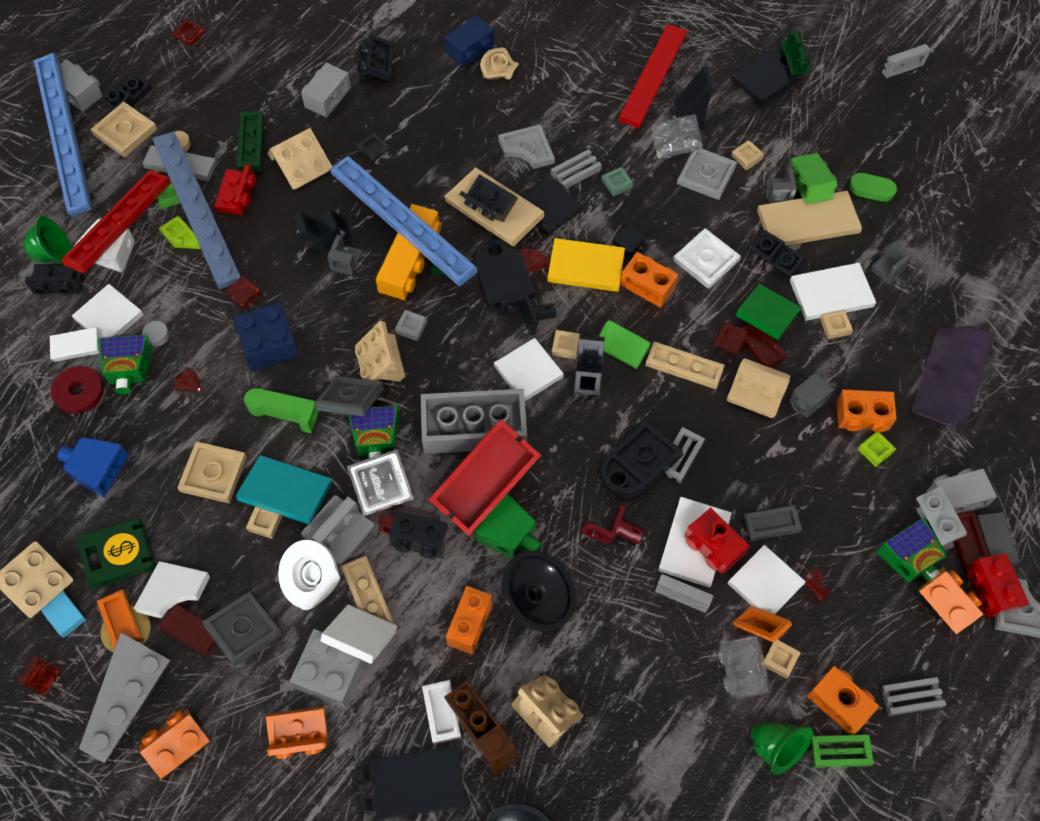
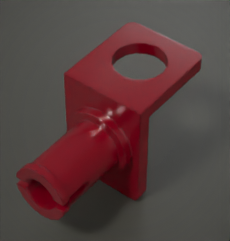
[580,505,645,545]

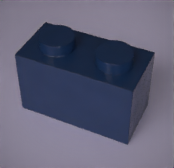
[444,15,494,67]

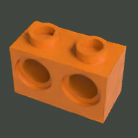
[620,252,679,308]
[836,390,897,432]
[446,586,493,655]

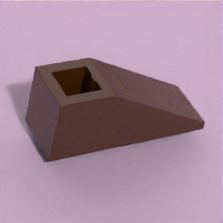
[444,681,519,776]

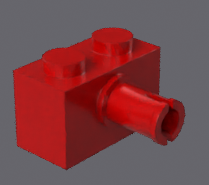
[684,507,749,575]

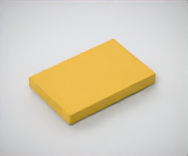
[547,238,625,292]

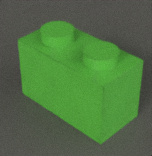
[790,153,837,204]

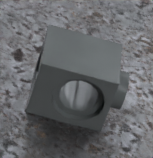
[789,373,833,418]

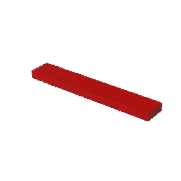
[619,24,687,129]
[62,170,171,273]

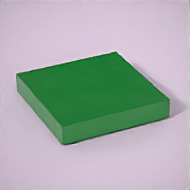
[735,284,802,340]

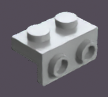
[916,487,967,551]

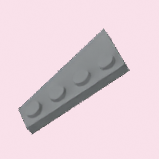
[79,633,170,764]

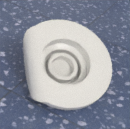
[278,540,340,610]

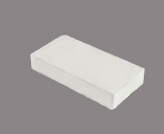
[50,327,101,362]
[422,680,461,744]

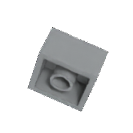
[290,629,367,709]

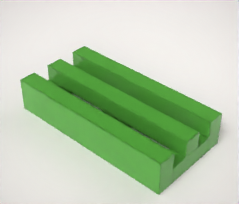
[810,735,874,768]

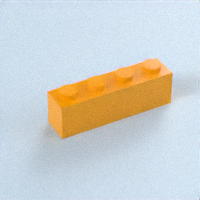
[376,204,442,300]

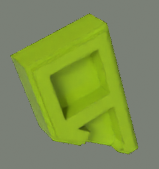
[159,216,200,249]

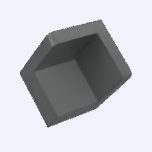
[766,167,797,204]
[327,235,362,276]
[871,241,912,285]

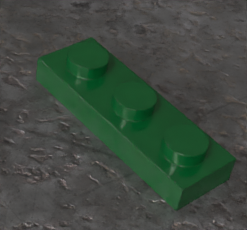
[237,111,264,171]

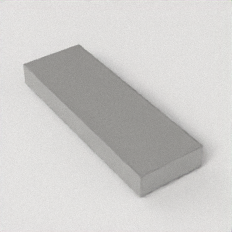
[143,145,217,181]

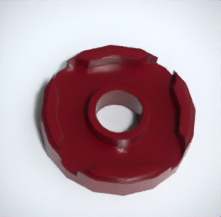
[51,366,104,415]

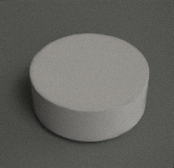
[142,321,170,346]

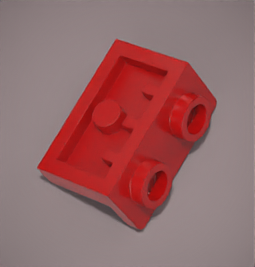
[214,164,256,215]

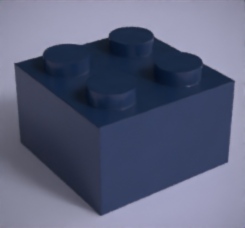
[233,302,300,372]

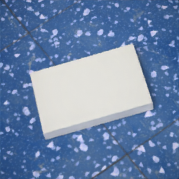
[790,263,876,321]
[658,497,731,588]

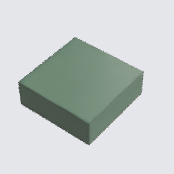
[602,167,633,197]

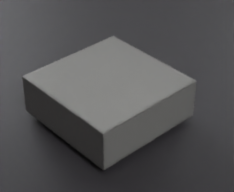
[395,310,428,341]

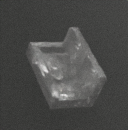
[651,114,703,159]
[718,635,771,700]

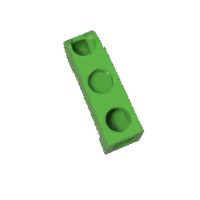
[244,388,320,433]

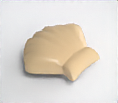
[480,47,519,80]

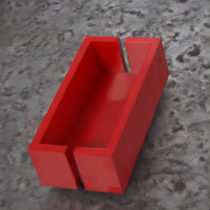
[429,418,541,536]

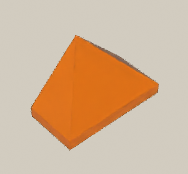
[733,605,792,642]

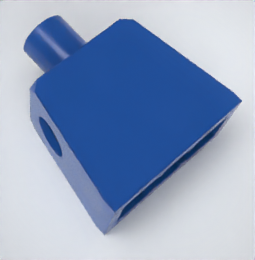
[58,437,129,498]

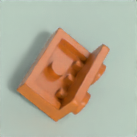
[918,566,984,634]
[266,706,329,759]
[139,709,210,779]

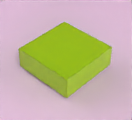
[858,431,896,467]

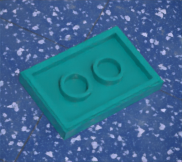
[236,455,332,525]

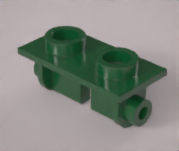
[780,30,813,75]

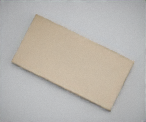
[444,167,544,247]
[757,191,862,246]

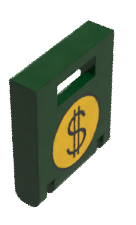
[76,519,156,590]

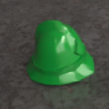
[23,215,72,263]
[751,721,814,775]

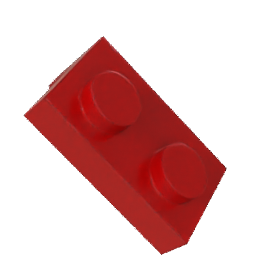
[966,553,1030,618]

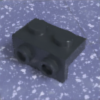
[459,174,518,222]
[389,511,448,559]

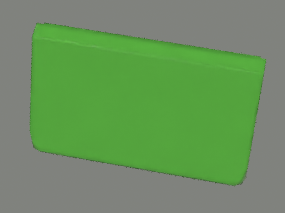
[599,320,651,369]

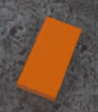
[97,589,143,650]

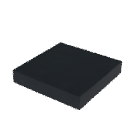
[524,177,582,236]

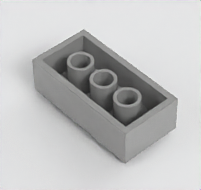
[421,389,527,454]

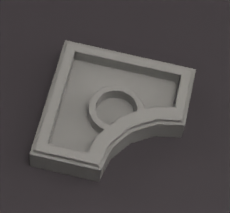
[498,124,555,169]
[995,578,1040,638]

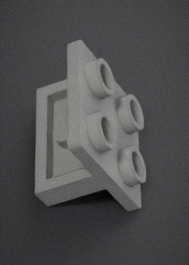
[301,495,375,566]

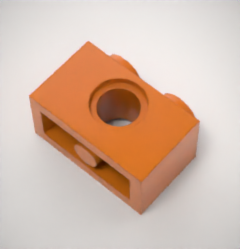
[807,666,880,735]

